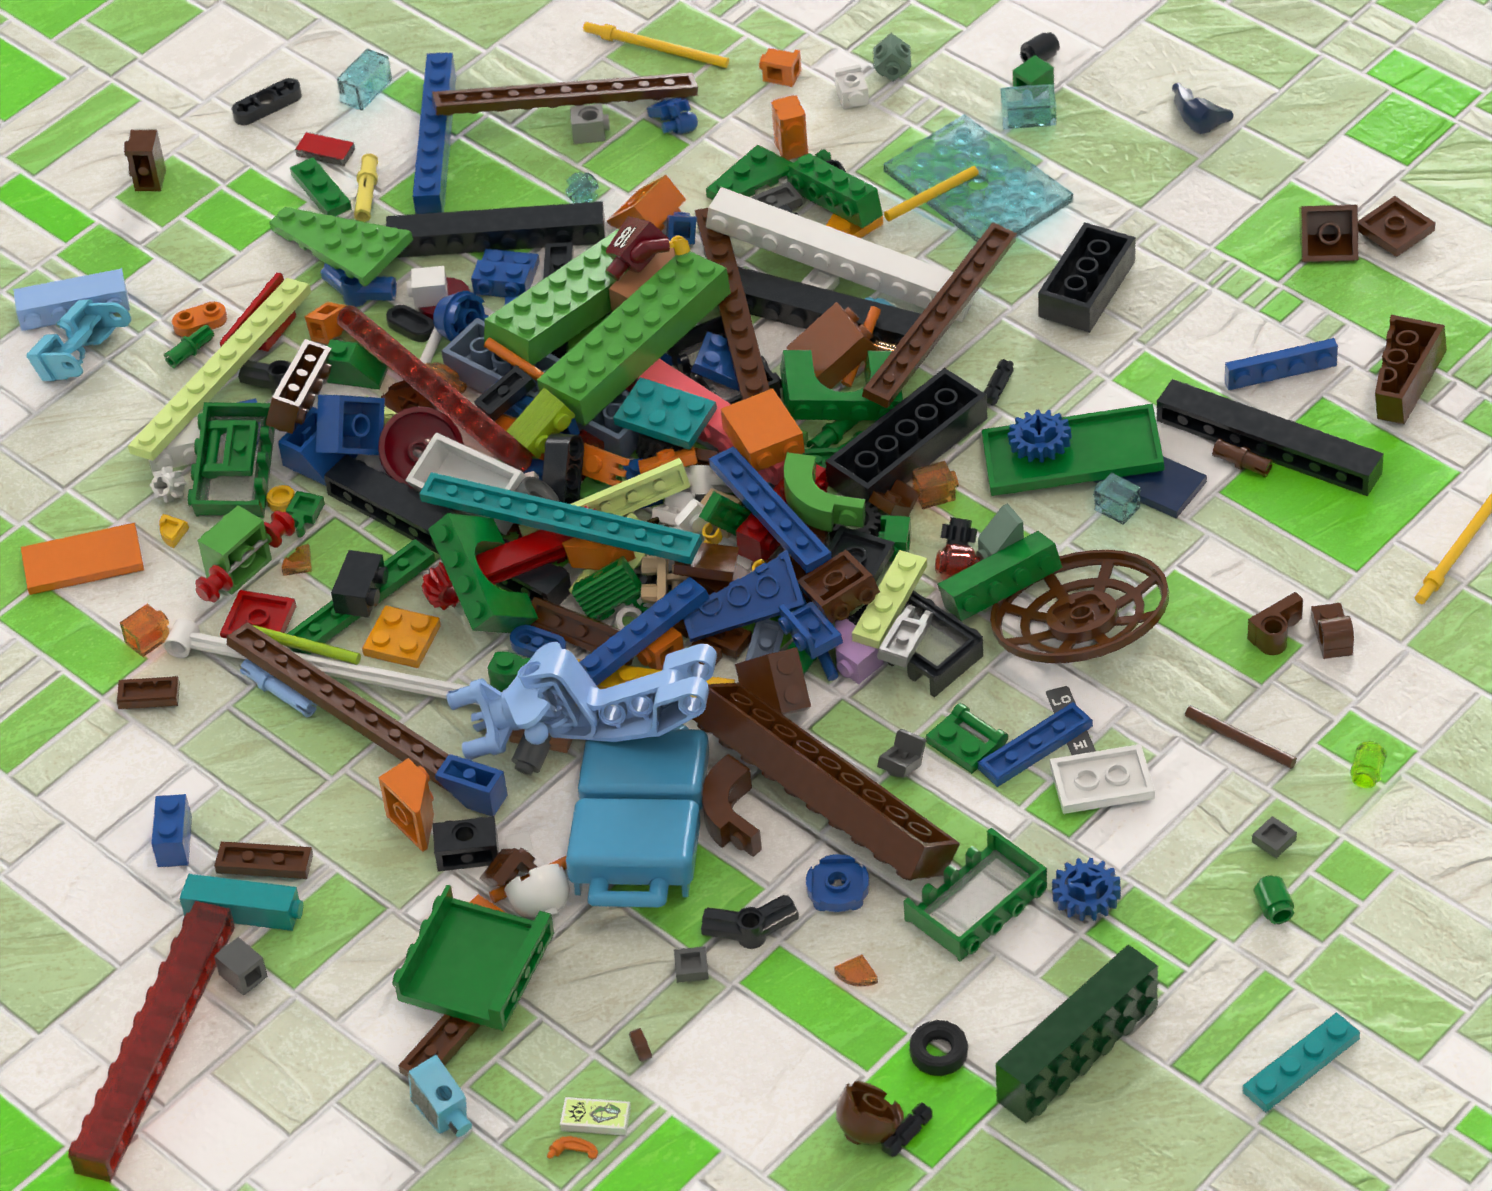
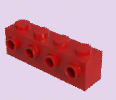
[736,464,828,562]

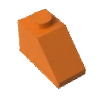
[562,537,635,570]

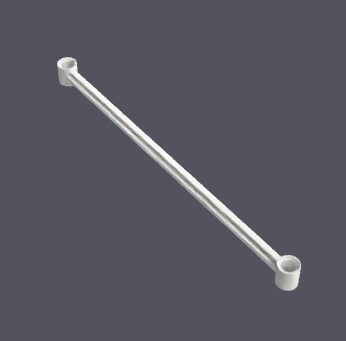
[164,618,614,706]

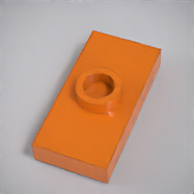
[638,447,698,474]

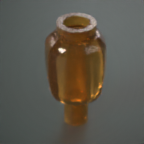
[421,362,467,394]

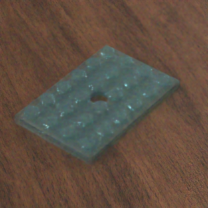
[883,114,1073,242]

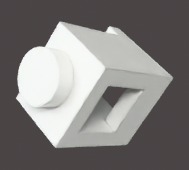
[834,64,869,109]

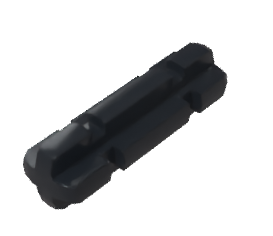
[984,359,1014,406]
[881,1103,933,1157]

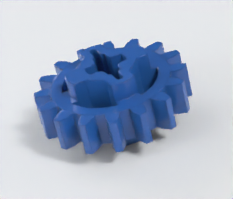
[1008,409,1072,462]
[1052,858,1121,921]

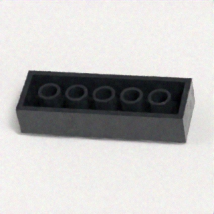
[825,368,988,507]

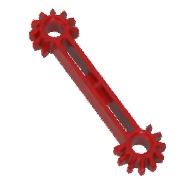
[421,506,596,611]

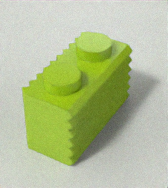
[506,388,575,458]

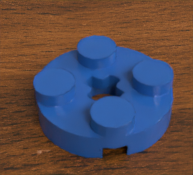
[806,854,869,912]

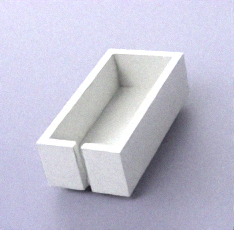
[405,433,527,535]

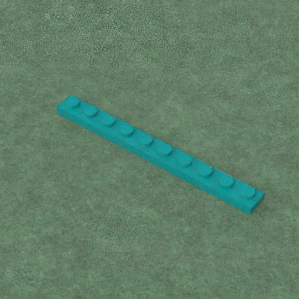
[419,472,702,564]

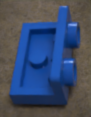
[778,602,843,659]

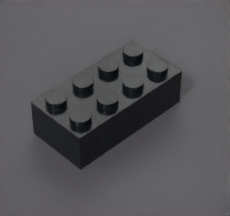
[1038,222,1136,333]

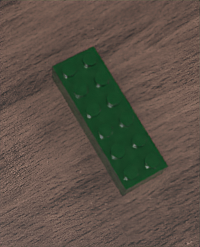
[996,944,1158,1123]

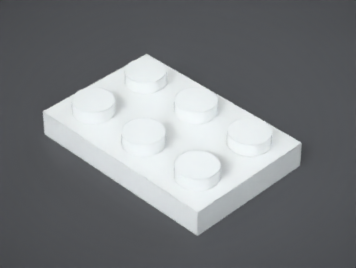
[1050,744,1155,814]

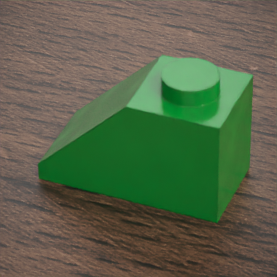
[326,339,388,390]

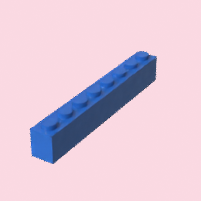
[413,52,456,214]

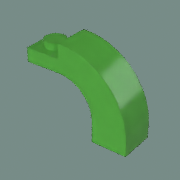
[784,452,865,532]

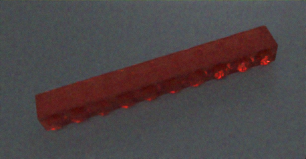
[68,901,235,1182]

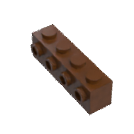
[265,339,332,434]

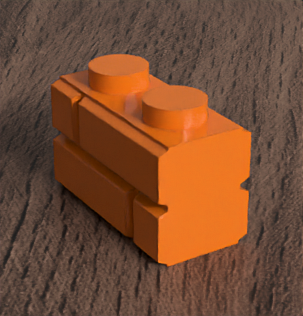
[771,95,808,160]

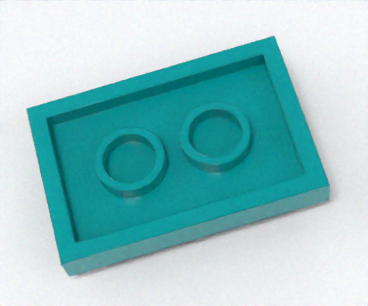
[613,377,717,450]

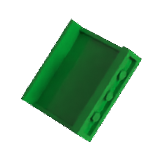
[392,885,554,1031]

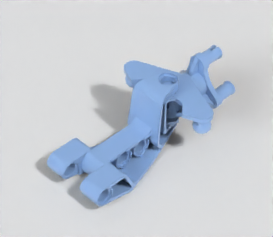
[446,642,717,760]

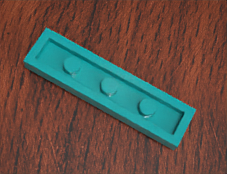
[1242,1012,1360,1112]

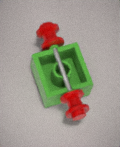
[195,506,295,603]

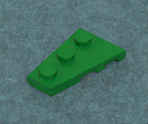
[706,144,793,200]

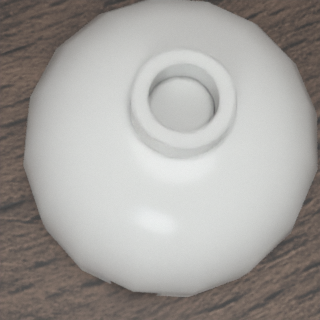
[504,863,570,920]

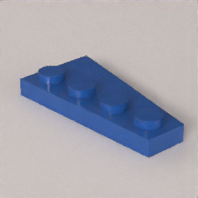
[683,550,805,642]

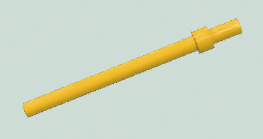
[583,21,729,68]
[1415,493,1492,604]

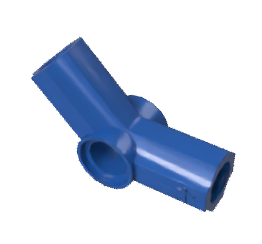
[320,263,397,307]

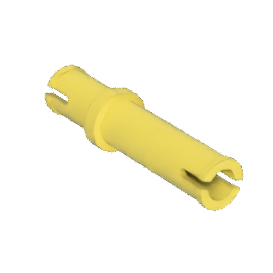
[354,153,378,222]

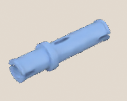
[240,659,318,718]

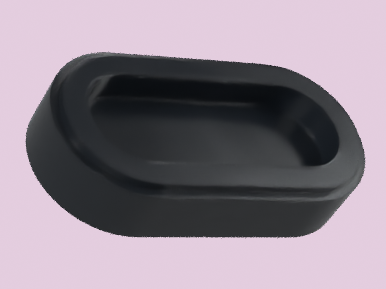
[386,305,435,342]

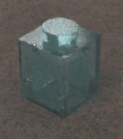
[1093,473,1141,525]

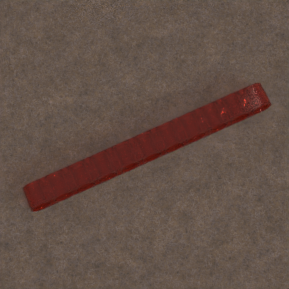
[337,305,532,472]

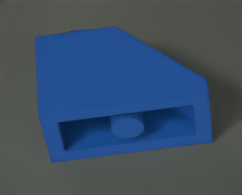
[435,754,508,816]

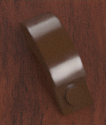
[702,753,762,857]

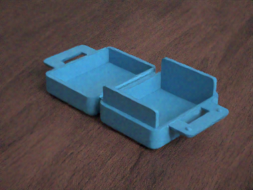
[566,724,709,907]

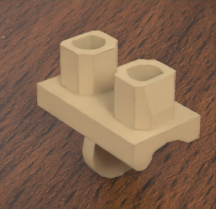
[641,555,688,604]

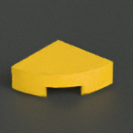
[159,514,189,548]

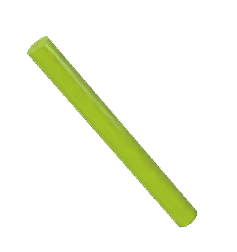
[253,625,361,665]

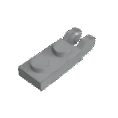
[877,605,933,668]

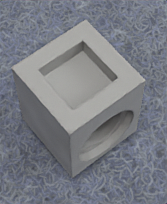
[570,104,610,144]

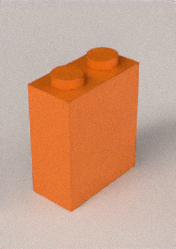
[721,388,805,471]

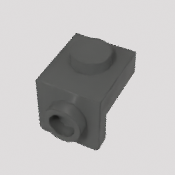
[877,729,926,778]

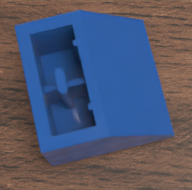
[278,407,358,486]

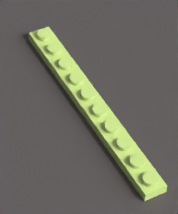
[128,278,311,461]

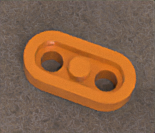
[172,302,227,337]

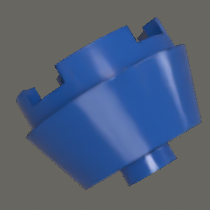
[433,291,489,342]

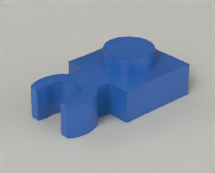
[646,98,691,121]

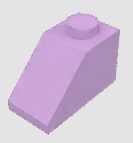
[835,619,884,684]

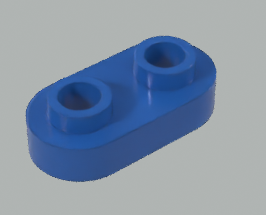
[510,625,567,658]

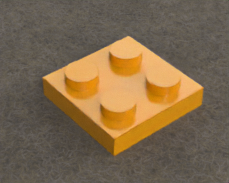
[362,605,441,668]

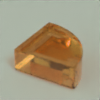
[282,544,312,576]
[834,954,878,987]

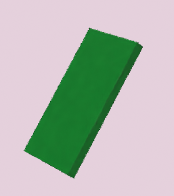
[981,403,1165,496]

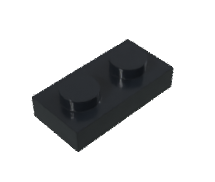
[474,365,536,422]

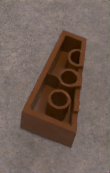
[1375,314,1447,425]

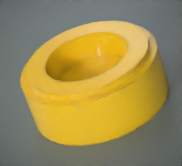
[266,485,295,512]

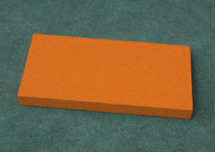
[21,522,144,595]

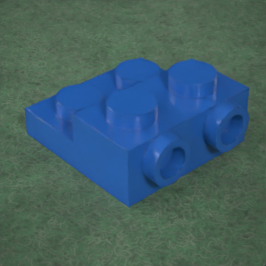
[471,249,540,297]

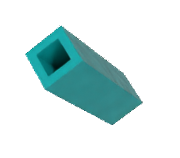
[179,874,303,931]

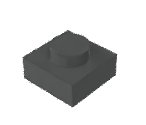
[1252,816,1297,859]
[674,946,709,983]

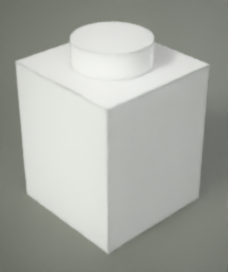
[407,266,448,308]

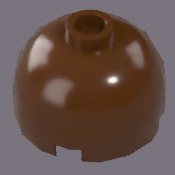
[836,1081,904,1145]

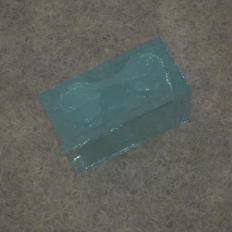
[337,48,392,111]
[1000,84,1056,129]

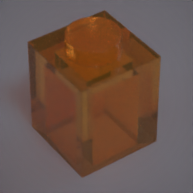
[912,461,959,509]
[120,603,169,657]

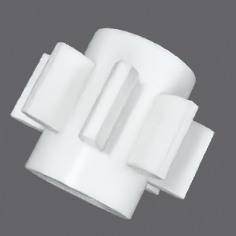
[149,466,187,503]

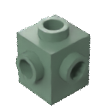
[873,33,911,82]

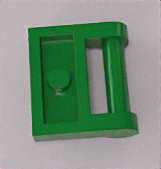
[201,420,259,479]
[926,703,1009,774]

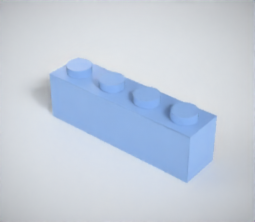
[13,269,130,331]

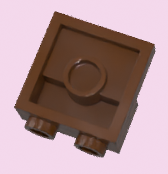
[797,550,880,623]

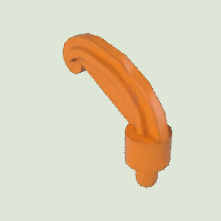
[547,1136,598,1159]

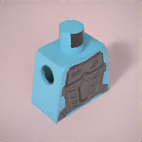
[409,1055,472,1137]

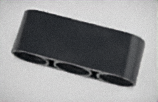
[542,433,584,504]

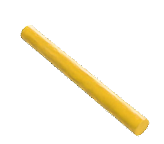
[884,166,979,222]

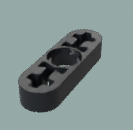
[232,78,302,125]

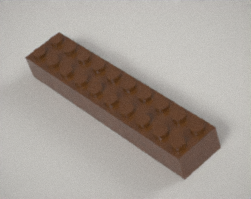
[692,683,960,881]

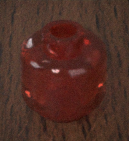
[935,544,981,581]

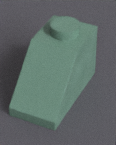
[976,503,1024,562]

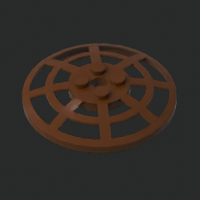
[990,550,1170,663]

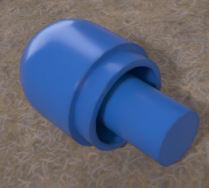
[661,111,698,135]

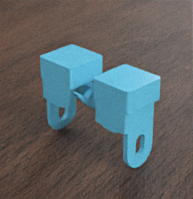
[26,300,131,381]

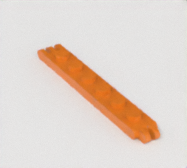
[463,407,630,486]

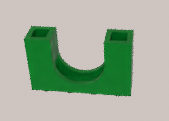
[780,350,903,421]
[428,513,539,633]

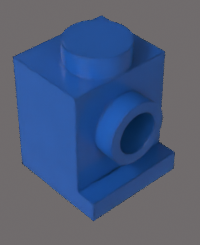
[666,212,697,244]

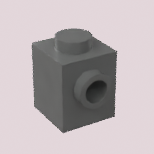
[214,937,268,996]

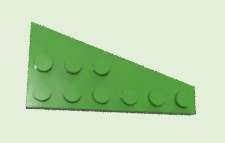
[269,207,413,287]

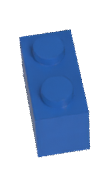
[151,794,192,867]

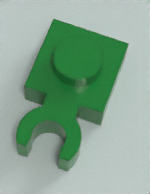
[286,491,325,538]

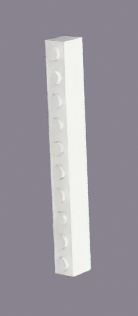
[706,187,975,322]

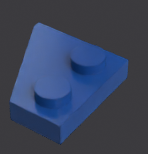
[691,331,740,392]

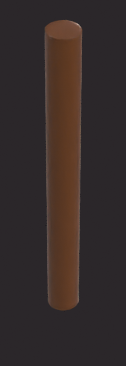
[1185,705,1297,769]

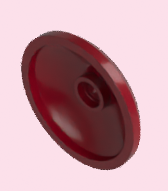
[378,406,464,491]

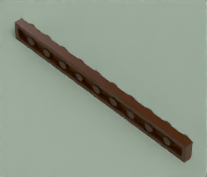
[432,73,698,116]
[695,208,770,400]
[862,222,1017,408]
[226,622,449,792]

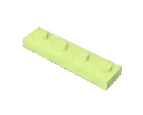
[852,550,927,649]

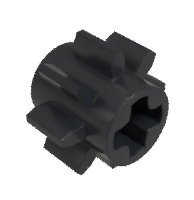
[940,517,977,550]

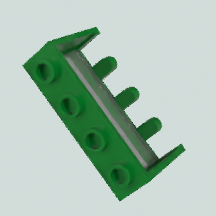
[188,402,275,518]
[903,828,1047,962]

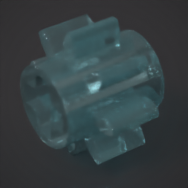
[565,171,599,203]

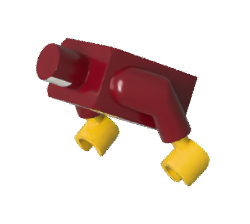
[605,216,690,281]

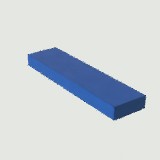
[978,702,1093,787]

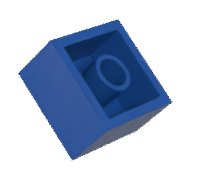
[316,395,385,455]

